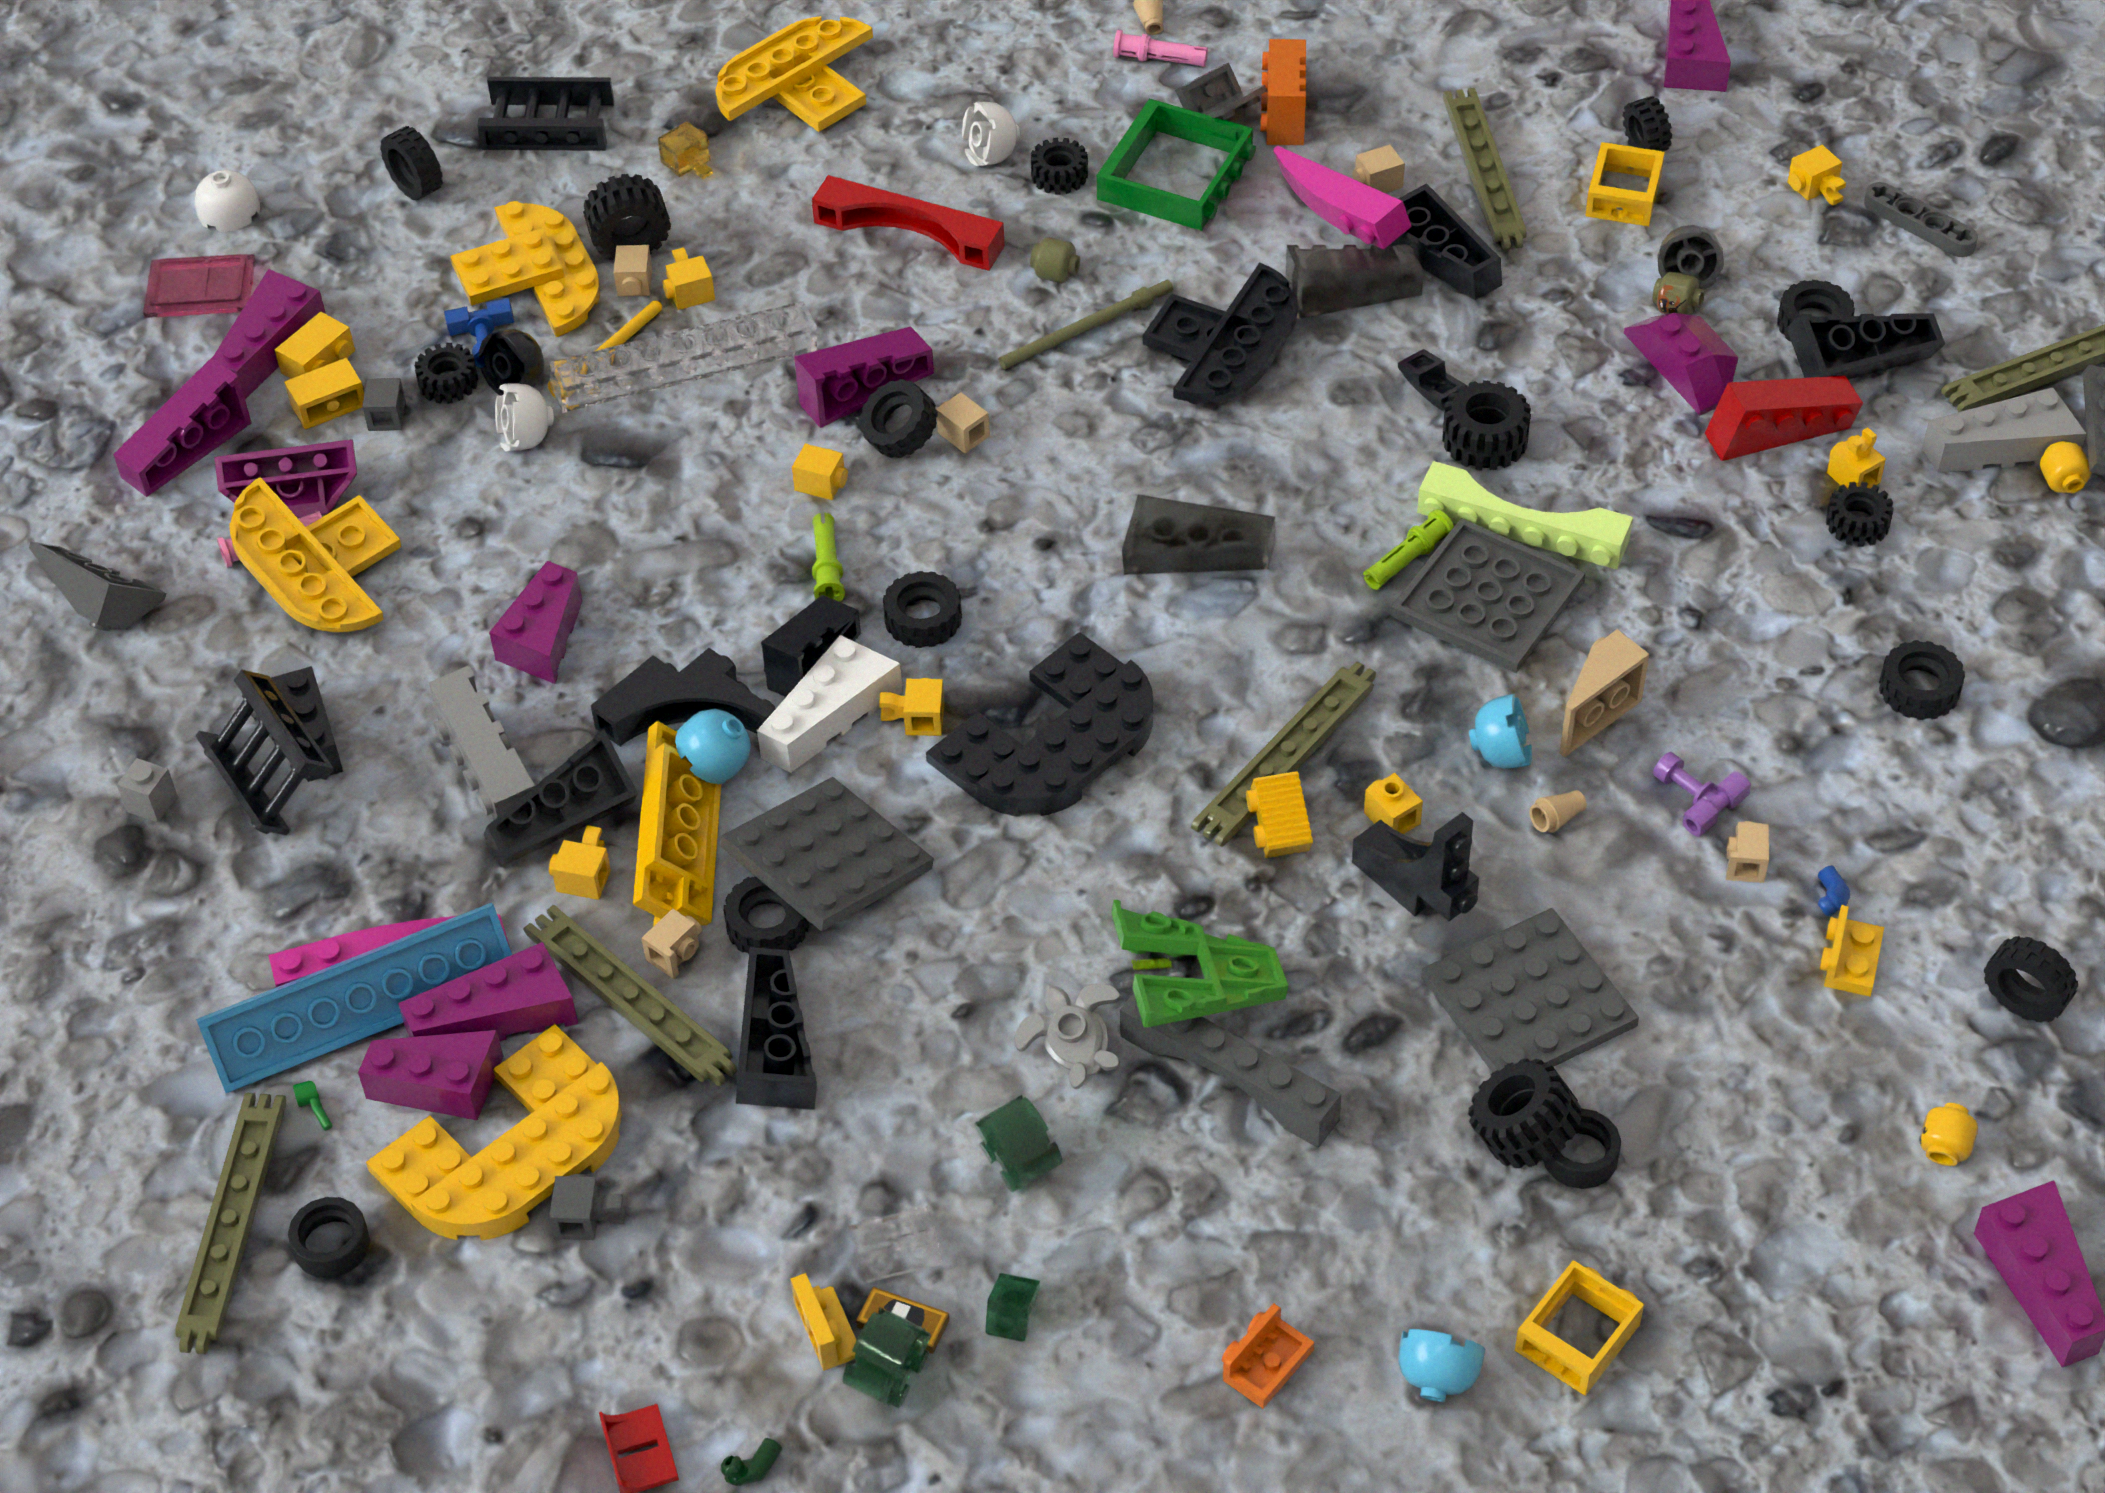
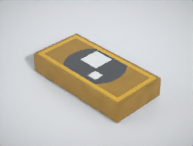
[856,1287,950,1354]

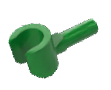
[293,1081,333,1131]

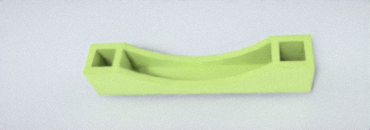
[1417,461,1633,570]

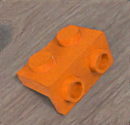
[1222,1303,1314,1409]

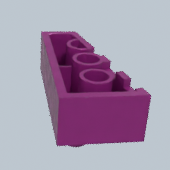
[113,357,252,497]
[398,942,579,1041]
[1974,1180,2105,1368]

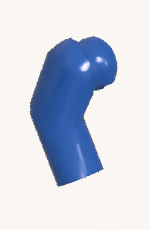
[1818,865,1850,917]

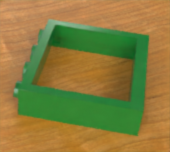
[1096,98,1256,231]

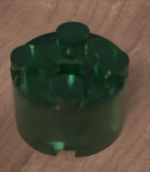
[974,1095,1063,1192]
[842,1307,931,1408]

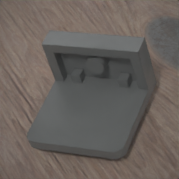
[1175,63,1267,120]

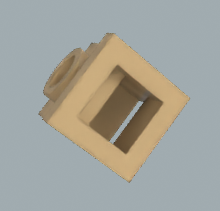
[1726,821,1769,883]
[642,909,703,979]

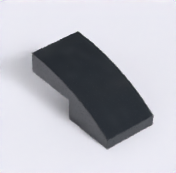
[1398,349,1467,411]

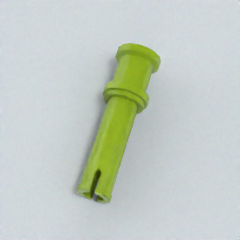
[1363,509,1454,590]
[812,513,845,602]

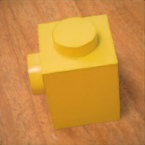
[792,443,848,500]
[1364,773,1423,834]

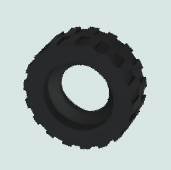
[380,126,443,200]
[1777,279,1855,341]
[859,379,938,458]
[883,571,962,648]
[1879,640,1965,720]
[723,876,809,954]
[1984,936,2078,1023]

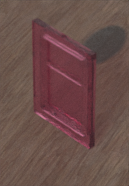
[143,254,256,318]

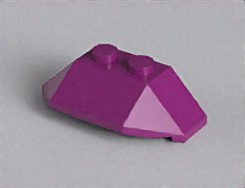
[1624,313,1738,416]
[214,439,357,518]

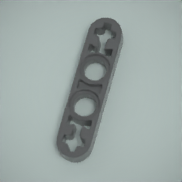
[1864,182,1978,257]

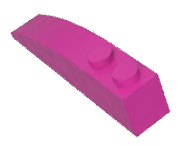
[1273,146,1412,250]
[268,914,510,987]

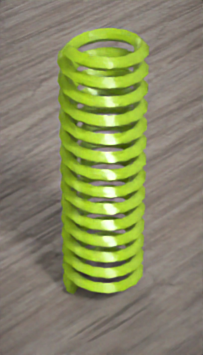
[1131,957,1172,971]

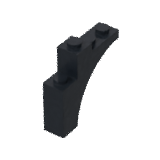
[591,648,776,747]
[1352,812,1479,921]

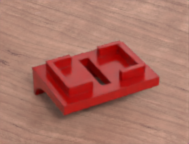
[599,1404,679,1493]

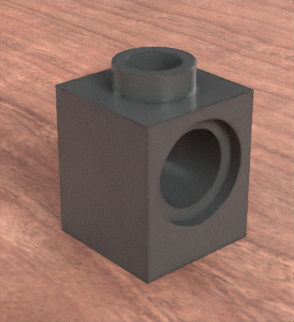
[362,378,406,431]

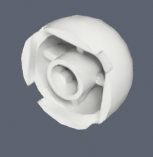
[962,102,1020,166]
[195,170,261,232]
[495,383,554,451]

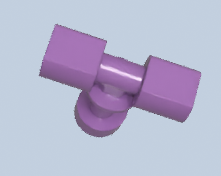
[1653,752,1751,837]

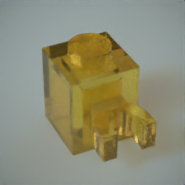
[657,121,713,179]

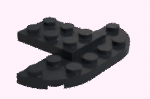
[1142,262,1298,404]

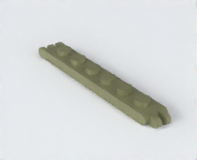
[1443,88,1527,250]
[1941,324,2105,412]
[1191,661,1376,847]
[523,905,738,1086]
[175,1093,286,1354]

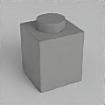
[117,758,178,823]

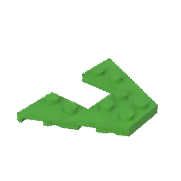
[1111,900,1288,1028]

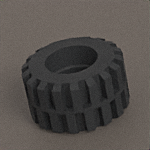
[583,174,671,260]
[1442,380,1531,470]
[1468,1058,1581,1168]

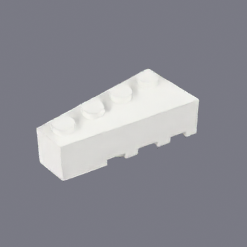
[757,635,903,773]

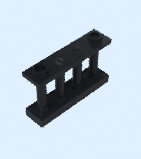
[477,77,615,151]
[196,669,334,836]

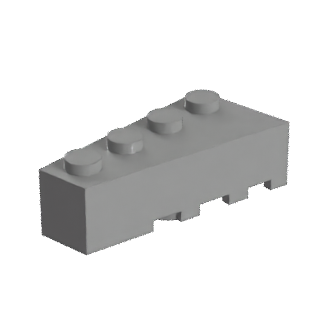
[1922,387,2087,473]
[429,665,535,819]

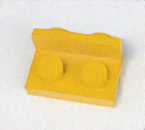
[1819,905,1884,997]
[790,1273,861,1371]

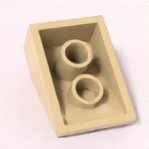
[1560,629,1649,757]

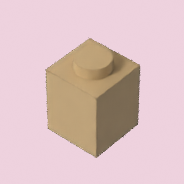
[1352,144,1405,193]
[614,245,653,296]
[936,392,990,453]

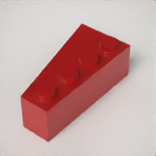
[1704,375,1863,461]

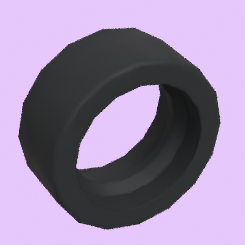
[1543,1108,1621,1189]
[288,1197,370,1278]

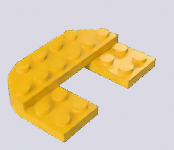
[366,1024,622,1240]

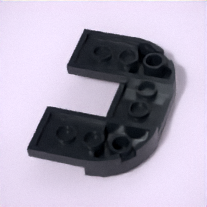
[926,632,1153,816]

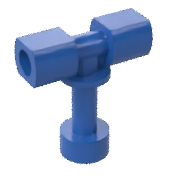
[444,298,514,368]

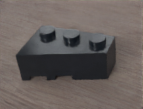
[761,595,861,697]
[251,666,344,782]

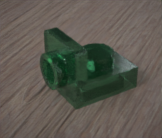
[985,1273,1040,1342]

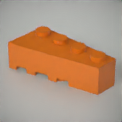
[1260,39,1306,145]

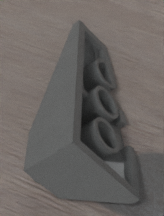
[29,541,167,631]

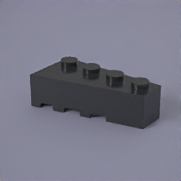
[1786,313,1945,380]

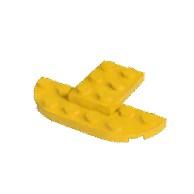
[715,16,873,132]
[450,201,600,337]
[229,477,401,632]

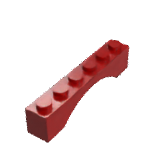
[812,175,1005,271]

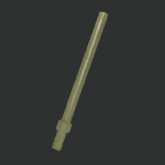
[998,279,1173,370]

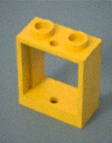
[1585,142,1665,227]
[1514,1260,1644,1396]

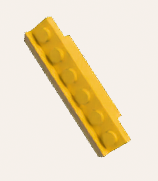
[633,721,721,926]

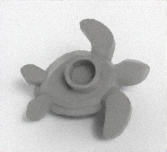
[1014,983,1121,1089]

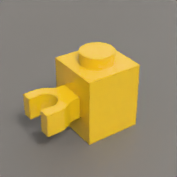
[1787,145,1846,206]
[662,247,715,310]
[1827,427,1886,488]
[879,678,945,736]
[549,825,611,900]

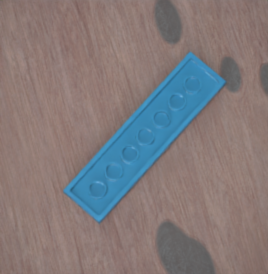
[196,903,512,1093]

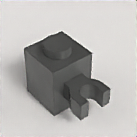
[549,1174,626,1240]

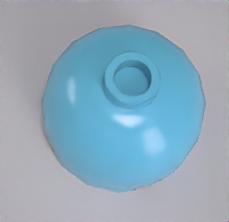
[1469,694,1532,769]
[675,709,751,784]
[1398,1329,1486,1402]

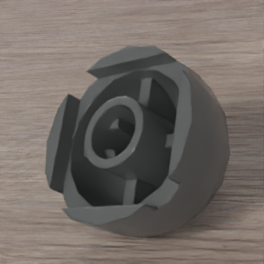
[1657,225,1724,290]

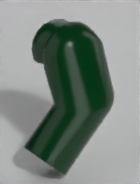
[720,1438,782,1486]

